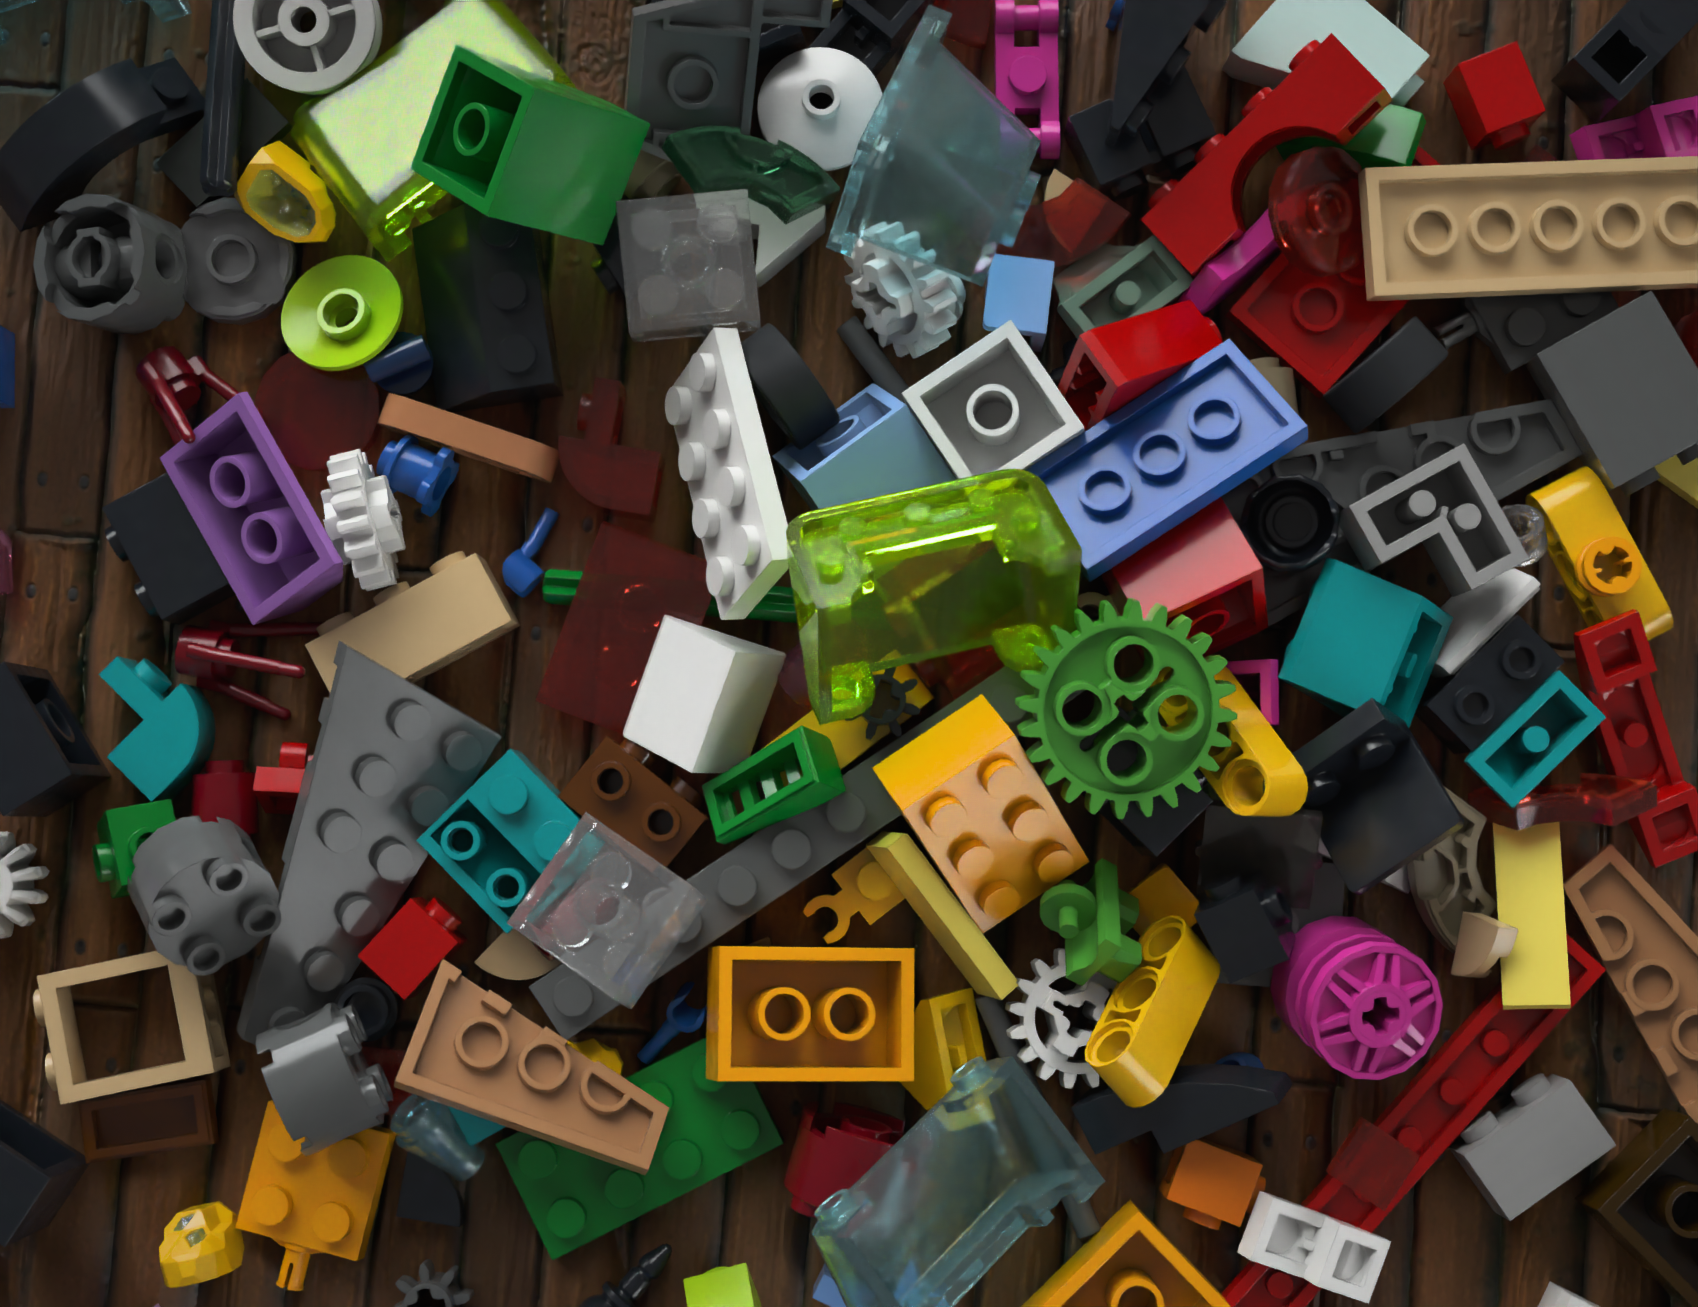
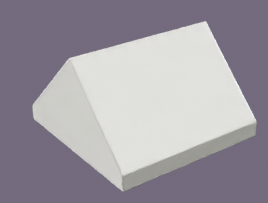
[622,615,786,773]

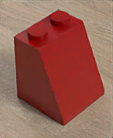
[1101,497,1268,663]

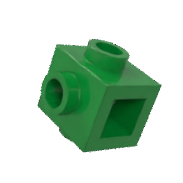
[92,799,176,904]

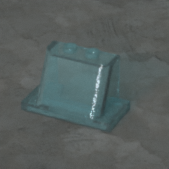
[826,5,1041,286]

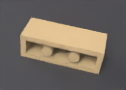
[305,551,520,692]

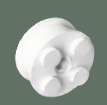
[233,0,383,95]

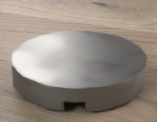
[180,197,298,325]

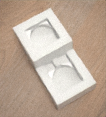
[1237,1191,1391,1304]

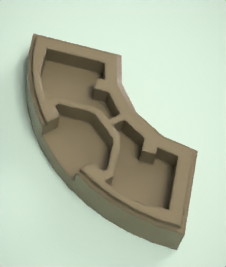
[1407,787,1497,954]

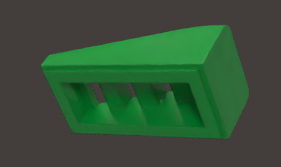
[702,726,846,845]

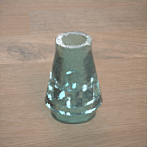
[390,1094,485,1181]

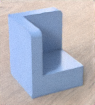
[982,253,1055,352]

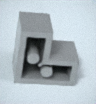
[1339,443,1530,597]

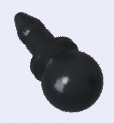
[579,1243,672,1307]

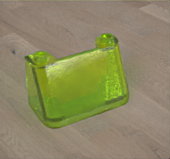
[290,0,576,262]
[786,469,1082,725]

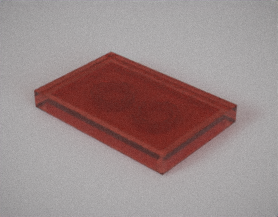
[535,521,713,734]

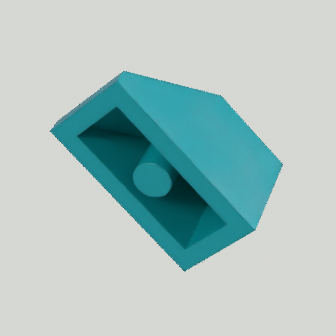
[1464,670,1606,808]

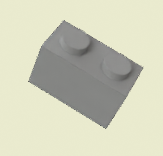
[1448,1073,1616,1221]

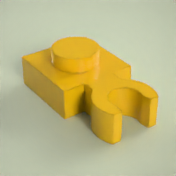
[803,847,905,944]

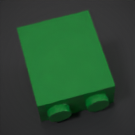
[410,44,650,246]

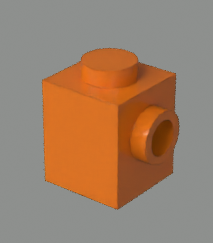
[1159,1137,1266,1230]

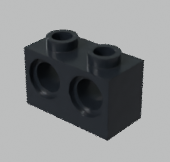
[1415,615,1565,754]

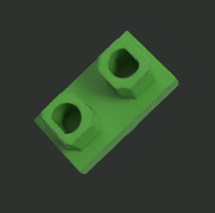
[1040,858,1142,986]

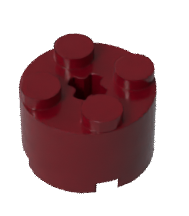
[784,1101,930,1236]

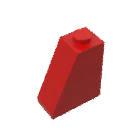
[1057,299,1223,432]

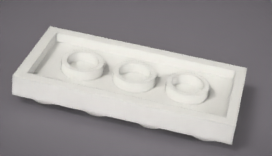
[665,327,796,620]

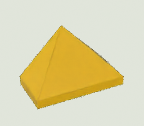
[899,988,997,1129]

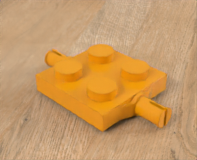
[235,1100,397,1291]

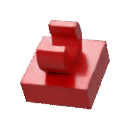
[253,742,314,815]

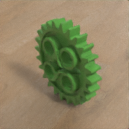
[1015,598,1237,819]

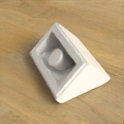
[1431,568,1541,678]

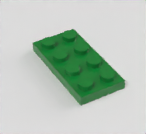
[496,1036,784,1260]

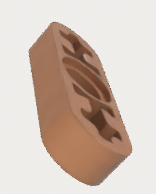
[377,393,561,483]

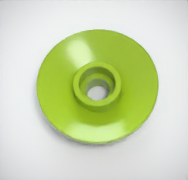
[281,255,403,371]

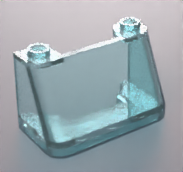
[812,1056,1105,1307]

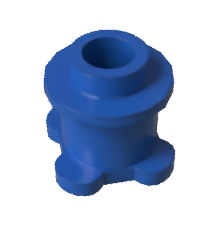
[376,434,459,517]

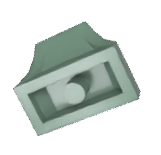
[1052,235,1193,339]

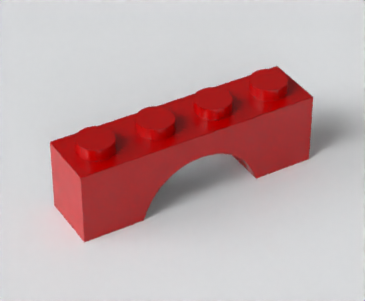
[1140,33,1392,277]

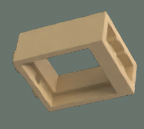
[33,951,231,1105]

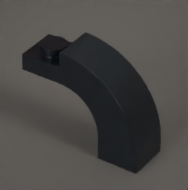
[0,57,205,232]

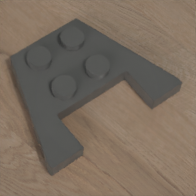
[624,0,833,203]

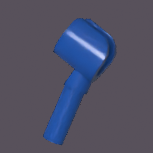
[502,508,559,598]
[637,982,707,1065]

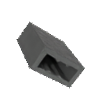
[1525,290,1698,497]

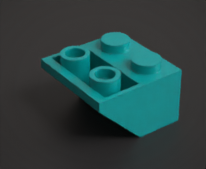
[1278,558,1454,727]
[416,749,608,934]

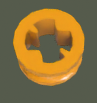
[1574,536,1642,597]

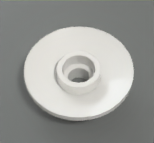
[757,47,884,172]

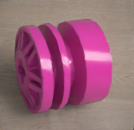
[1270,916,1443,1080]

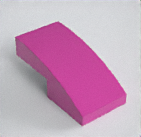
[1569,95,1698,160]

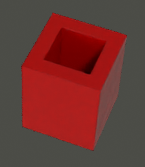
[1443,41,1546,151]
[358,896,468,1000]

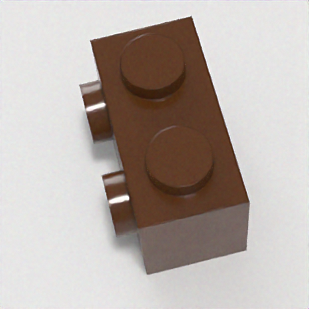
[558,736,710,878]

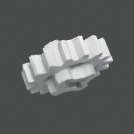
[844,218,957,359]
[321,449,406,591]
[1005,948,1117,1089]

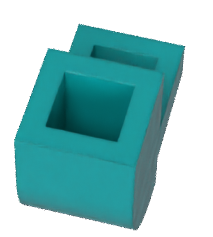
[98,656,216,802]

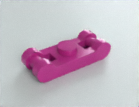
[994,0,1060,160]

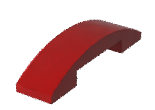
[1573,609,1698,868]

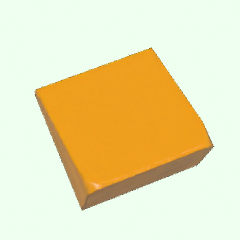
[1127,863,1199,937]

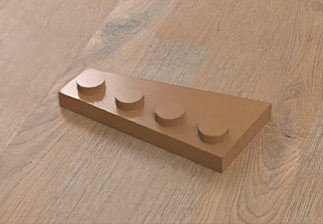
[1563,844,1698,1124]
[394,959,669,1175]

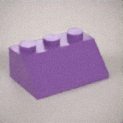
[160,392,343,625]

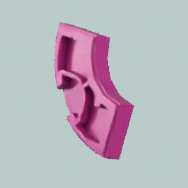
[1178,185,1325,315]

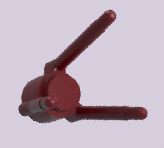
[135,346,264,445]
[175,619,323,721]

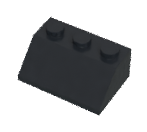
[412,203,564,413]

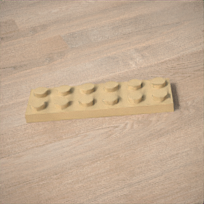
[1358,156,1698,301]

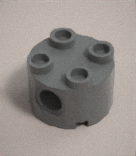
[33,193,188,335]
[127,816,282,976]
[256,1003,393,1156]

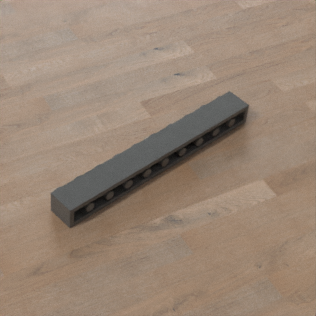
[529,622,1085,1040]

